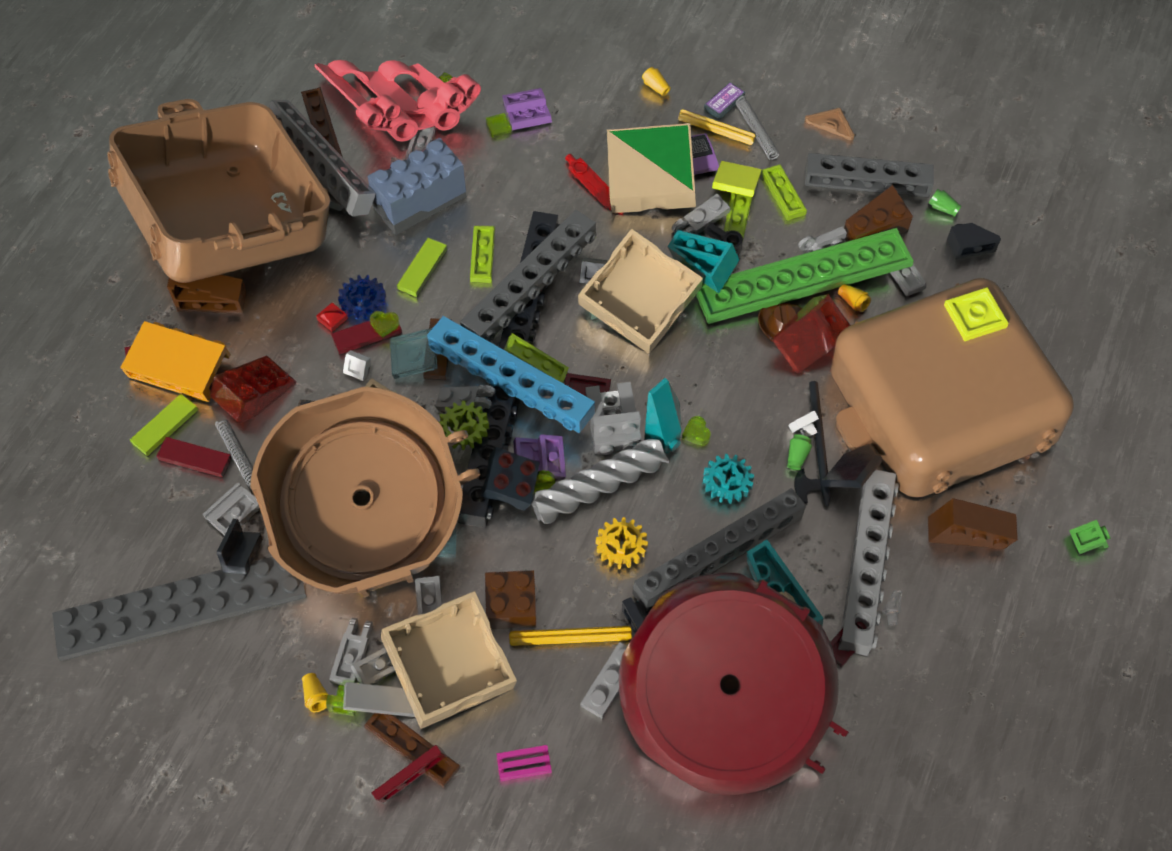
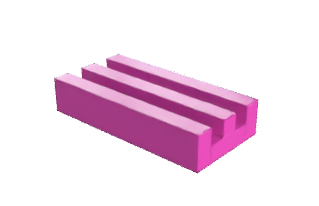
[496,745,552,782]

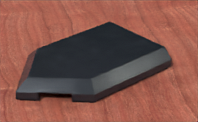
[820,444,883,488]

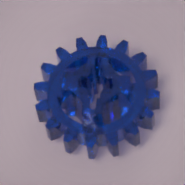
[338,275,386,320]

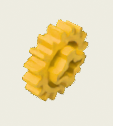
[596,517,648,569]

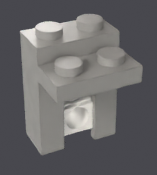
[585,382,641,455]

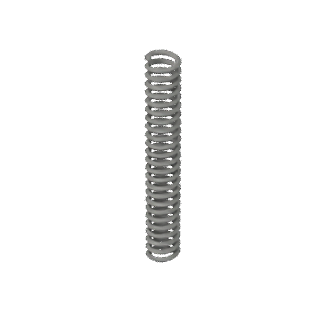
[736,96,780,160]
[215,420,254,495]

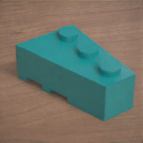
[667,230,739,293]

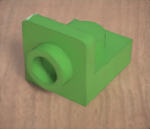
[1069,520,1111,554]

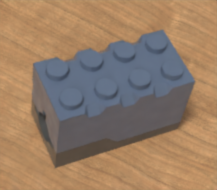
[367,138,467,235]

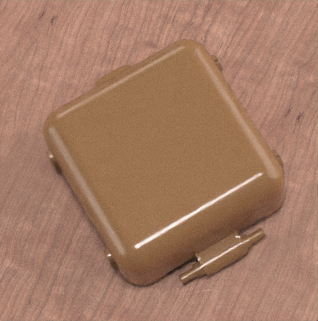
[107,99,330,283]
[831,278,1074,497]

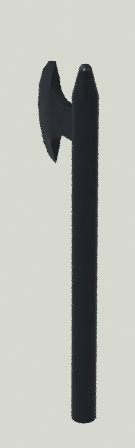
[794,381,831,506]

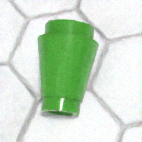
[929,189,961,217]
[787,434,812,471]

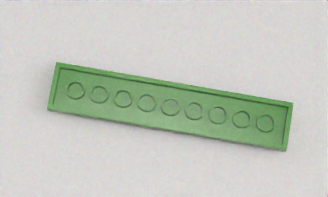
[696,228,914,324]

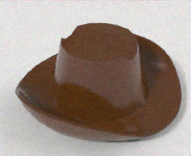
[758,303,809,345]

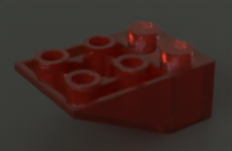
[771,294,850,374]
[210,355,297,423]

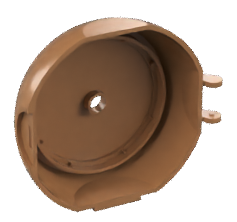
[250,387,481,597]

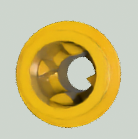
[642,67,671,96]
[838,284,871,312]
[302,673,330,712]

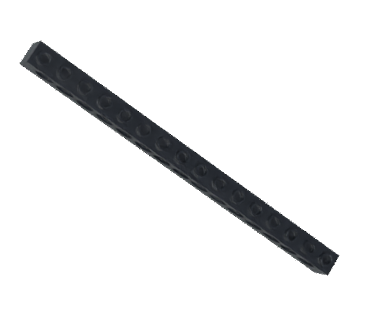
[458,211,560,528]

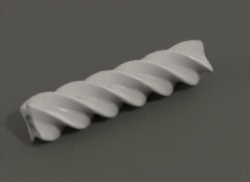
[531,439,669,524]

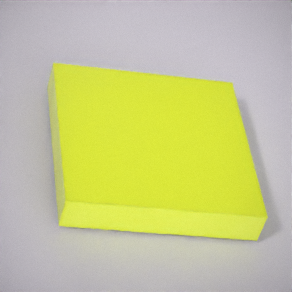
[712,161,762,197]
[944,287,1009,341]

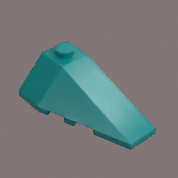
[644,378,681,455]

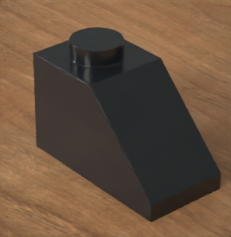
[947,223,1001,259]

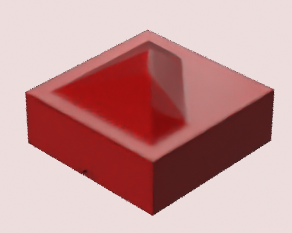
[316,303,348,332]

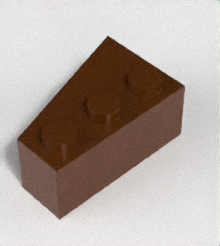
[844,185,913,242]
[167,275,246,313]
[928,498,1018,549]

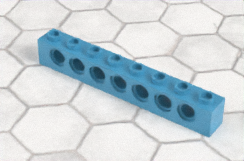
[427,316,595,433]

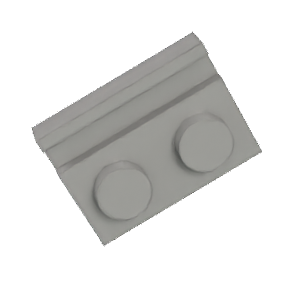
[203,482,260,536]

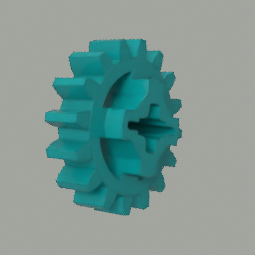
[703,454,754,504]

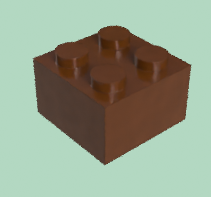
[485,570,536,629]

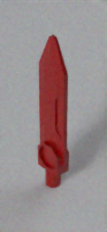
[565,154,624,215]

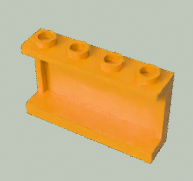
[120,321,231,402]

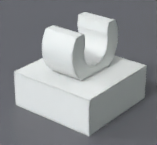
[343,350,371,381]
[788,411,819,437]

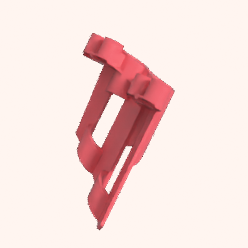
[314,60,481,142]

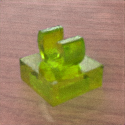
[326,685,355,716]

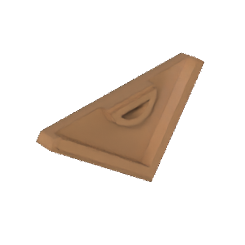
[805,108,855,140]

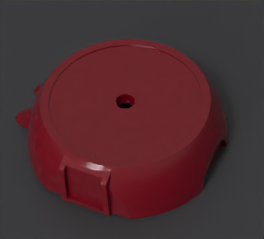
[619,573,849,795]

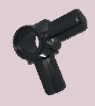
[704,223,743,255]

